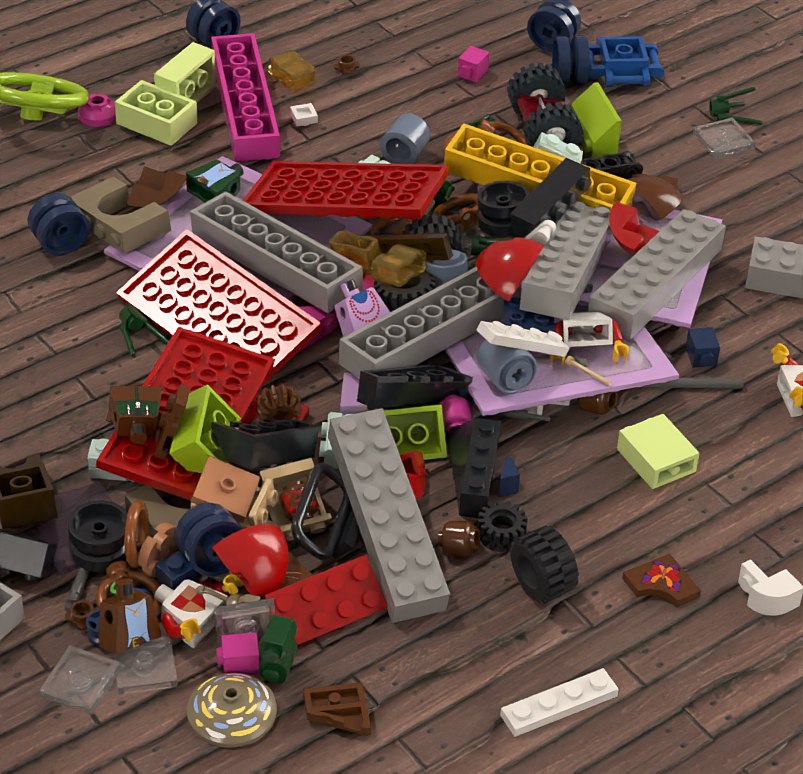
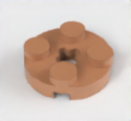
[138,522,180,578]

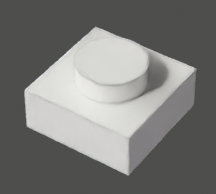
[290,103,318,127]

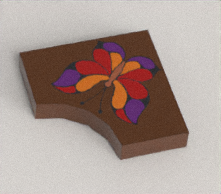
[622,553,701,607]

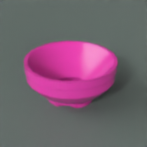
[78,94,116,127]

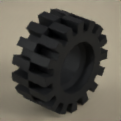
[477,501,528,552]

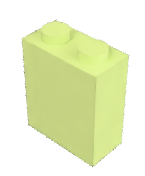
[617,414,699,489]

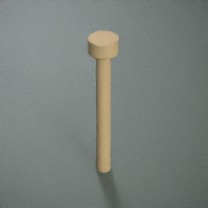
[565,356,612,386]

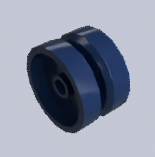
[186,0,241,49]
[527,0,581,52]
[552,35,590,84]
[27,193,90,255]
[175,502,243,577]

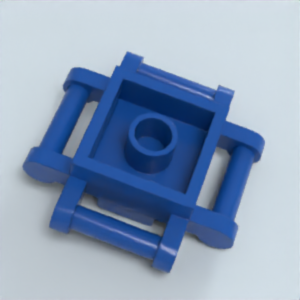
[588,36,664,87]

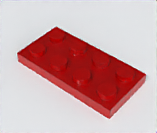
[263,554,388,645]

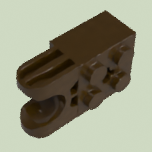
[0,453,58,529]

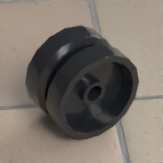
[477,181,529,237]
[68,500,128,572]

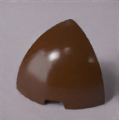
[126,166,187,208]
[626,176,683,220]

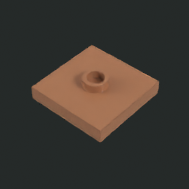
[191,456,260,523]

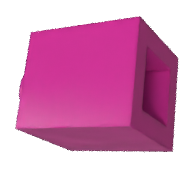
[457,46,490,82]
[216,633,259,675]

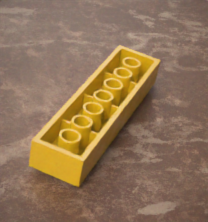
[443,123,637,211]

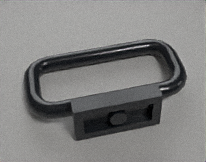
[291,463,360,560]

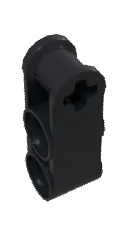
[580,151,643,179]

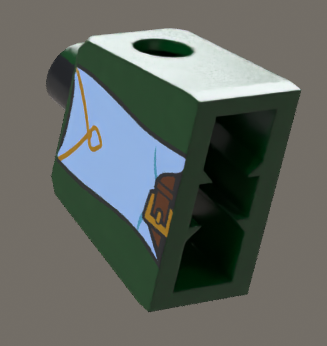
[186,160,244,203]

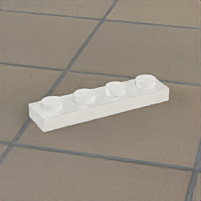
[477,321,569,357]
[500,668,619,737]

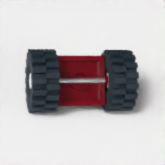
[507,63,584,147]

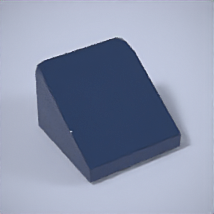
[499,456,520,497]

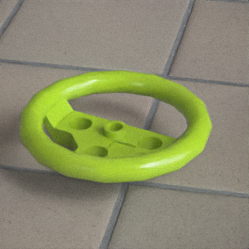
[0,72,89,120]

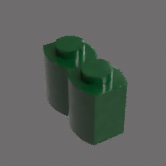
[258,615,298,683]

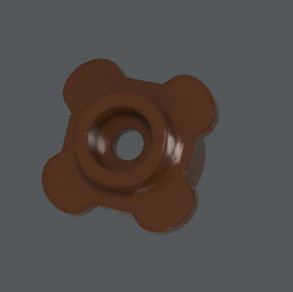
[334,55,360,74]
[65,600,98,630]

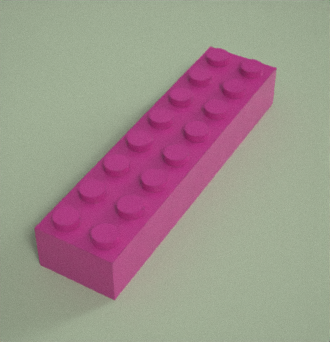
[211,33,280,162]

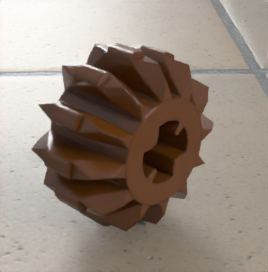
[257,383,302,423]

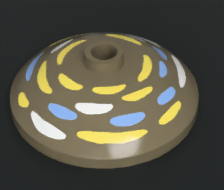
[187,673,277,748]

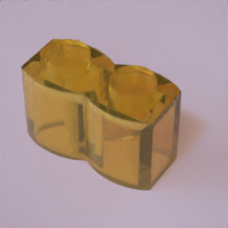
[269,50,316,92]
[329,231,384,275]
[371,244,426,287]

